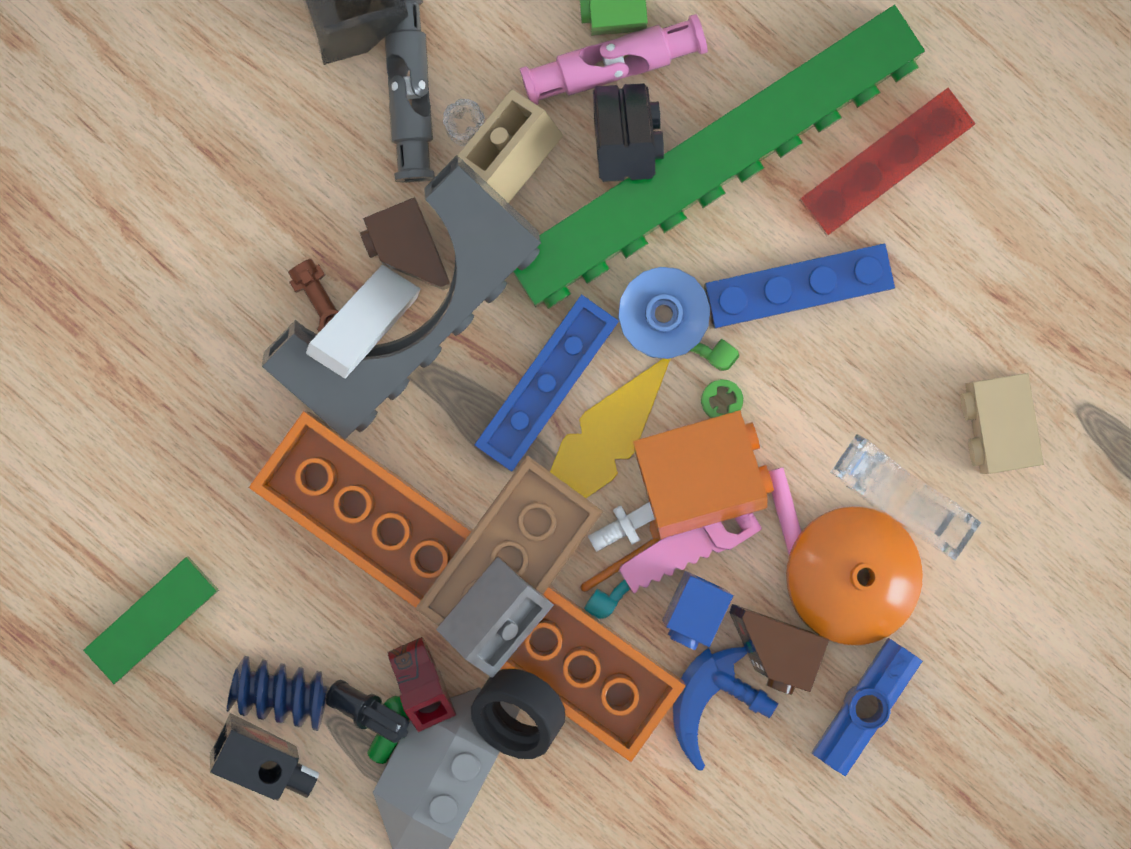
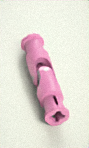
[519,14,708,105]

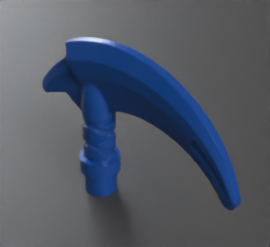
[673,647,778,771]

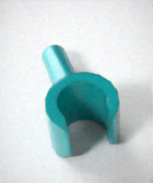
[584,580,630,619]

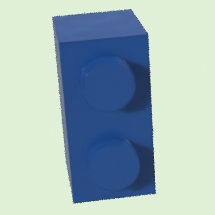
[662,571,734,650]

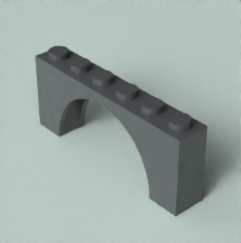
[262,155,541,439]

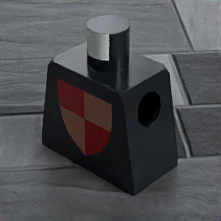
[210,713,319,801]

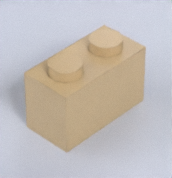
[458,89,563,203]
[961,373,1044,474]

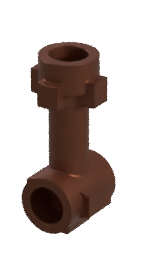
[288,259,339,332]

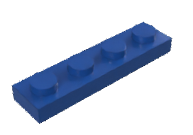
[704,243,895,329]
[474,294,619,472]

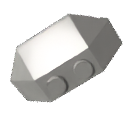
[373,687,520,849]

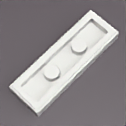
[306,264,421,379]

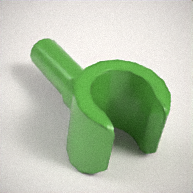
[690,339,739,371]

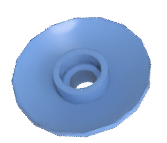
[618,267,710,359]

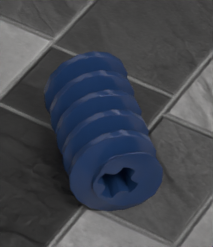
[227,655,329,731]

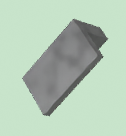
[436,557,554,678]

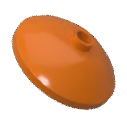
[786,507,923,645]

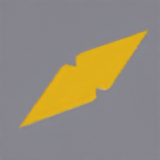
[550,358,671,498]

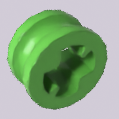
[701,379,744,418]

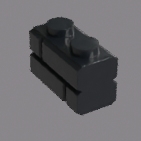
[593,83,664,182]

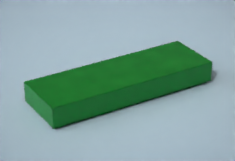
[83,556,219,684]

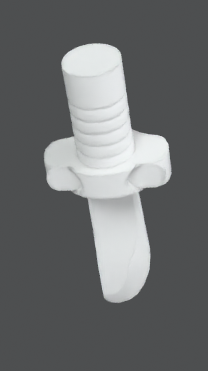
[588,502,654,552]

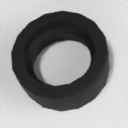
[471,669,565,759]

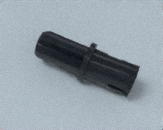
[326,680,409,743]

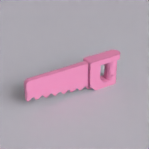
[619,513,762,593]

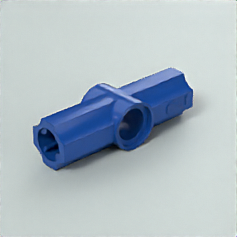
[811,638,923,777]

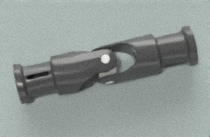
[383,0,434,183]

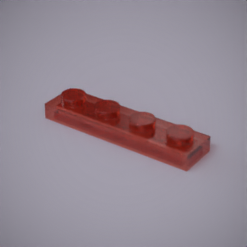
[799,87,976,237]

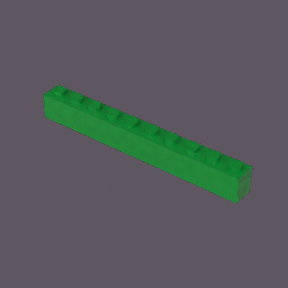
[513,4,925,309]

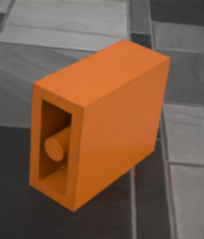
[633,410,774,539]

